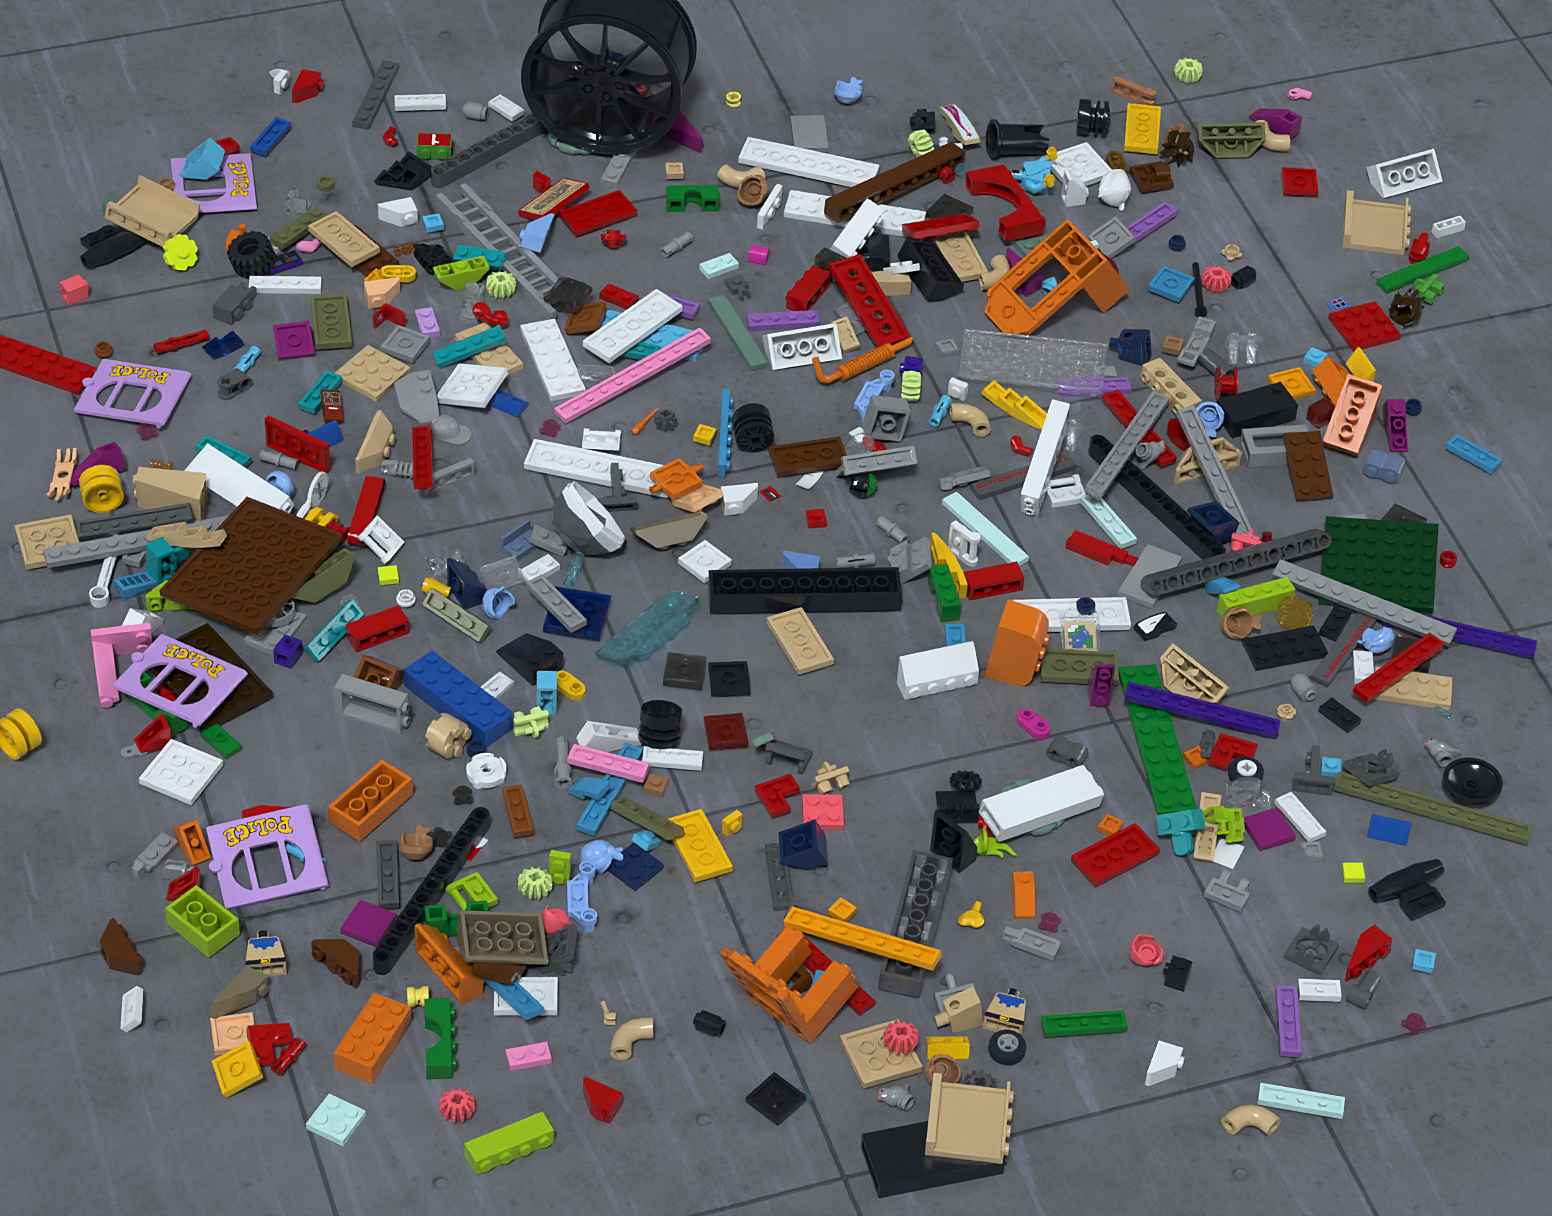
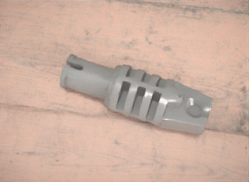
[381,460,413,479]

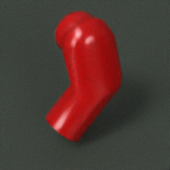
[382,126,398,147]

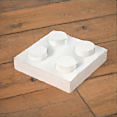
[678,540,732,583]

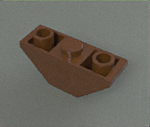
[100,918,143,976]
[311,939,359,989]

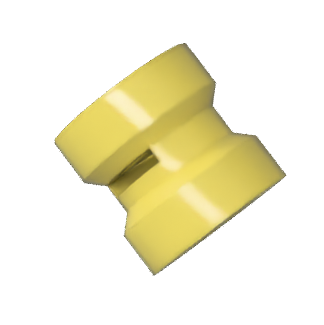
[407,986,429,1008]

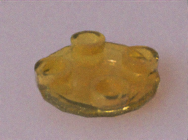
[1277,596,1313,630]

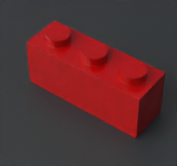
[785,265,831,311]
[963,561,1025,601]
[346,605,409,653]

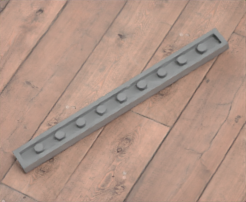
[600,82,671,188]
[1084,390,1170,499]
[43,515,229,568]
[1272,559,1457,647]

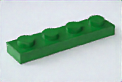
[1041,1010,1128,1037]

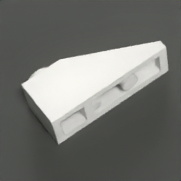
[576,721,642,752]

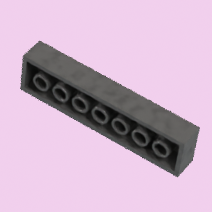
[878,850,953,998]

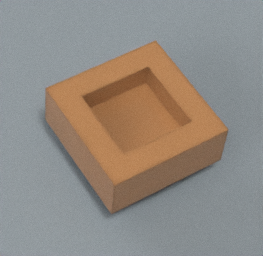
[1162,335,1184,356]
[643,773,669,797]

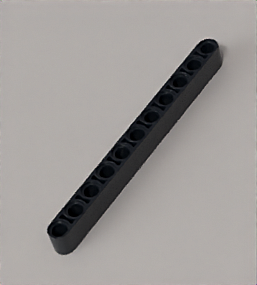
[1088,435,1226,568]
[372,807,490,975]

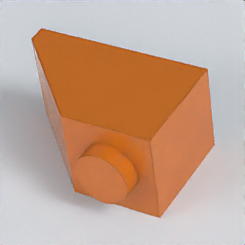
[172,820,211,865]
[1010,871,1035,919]

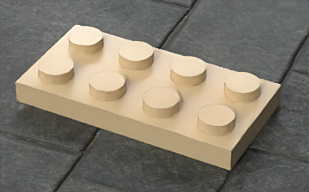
[308,211,380,267]
[931,231,988,282]
[455,322,523,375]
[766,607,834,675]
[1374,666,1452,711]

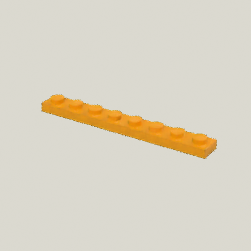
[783,906,942,971]

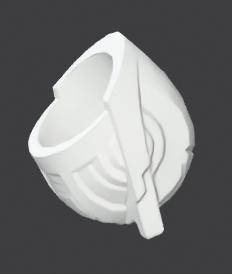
[1098,169,1131,211]

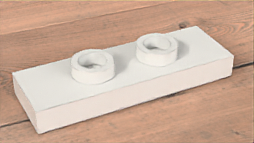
[394,94,446,111]
[757,184,783,230]
[642,746,703,771]
[1274,792,1326,842]

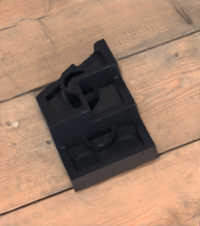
[374,151,432,188]

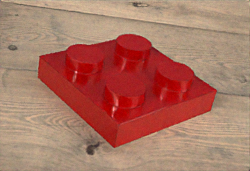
[1281,167,1318,196]

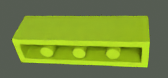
[1216,577,1296,618]
[464,1111,554,1175]

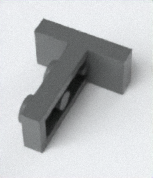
[599,463,637,512]
[1292,745,1334,796]

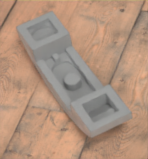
[1177,316,1216,367]

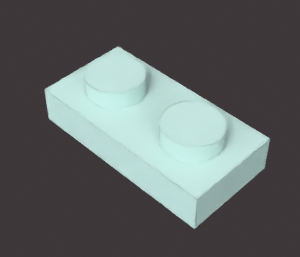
[699,253,739,279]

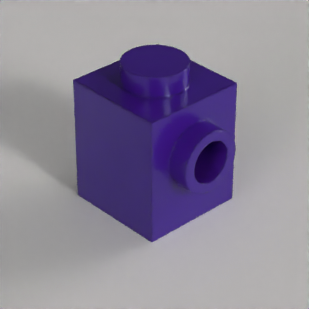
[899,356,923,384]
[273,634,303,669]

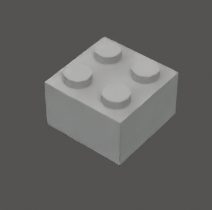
[862,395,911,442]

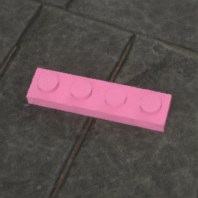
[567,744,650,783]

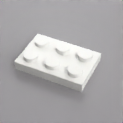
[494,977,558,1015]

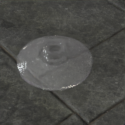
[844,433,874,456]

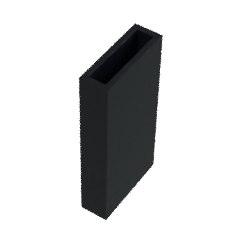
[861,1121,1007,1198]

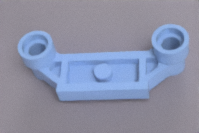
[854,370,895,423]
[567,861,597,933]

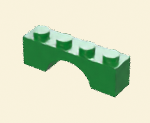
[123,672,188,736]
[424,998,456,1080]

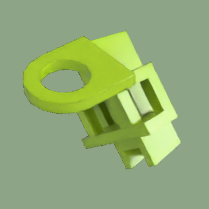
[1203,806,1245,843]

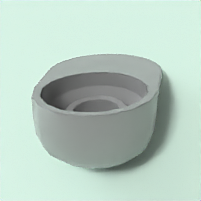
[432,415,471,445]

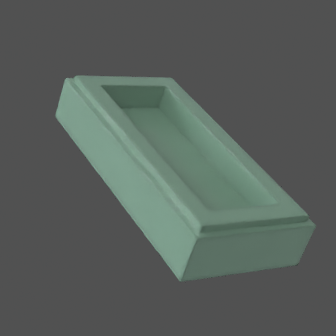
[752,732,777,747]

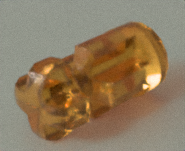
[393,242,415,256]
[150,459,173,470]

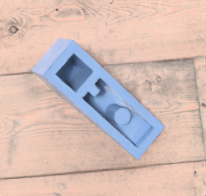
[519,213,554,253]

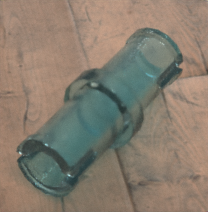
[563,552,585,588]

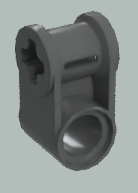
[217,368,252,400]

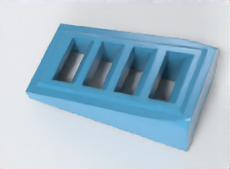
[113,571,158,600]
[1204,577,1240,594]

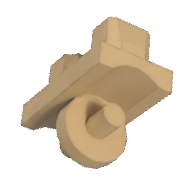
[811,761,850,794]

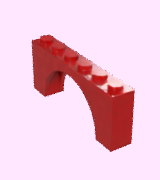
[965,164,1046,242]

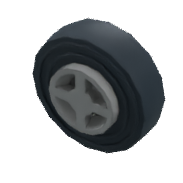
[988,1029,1026,1065]

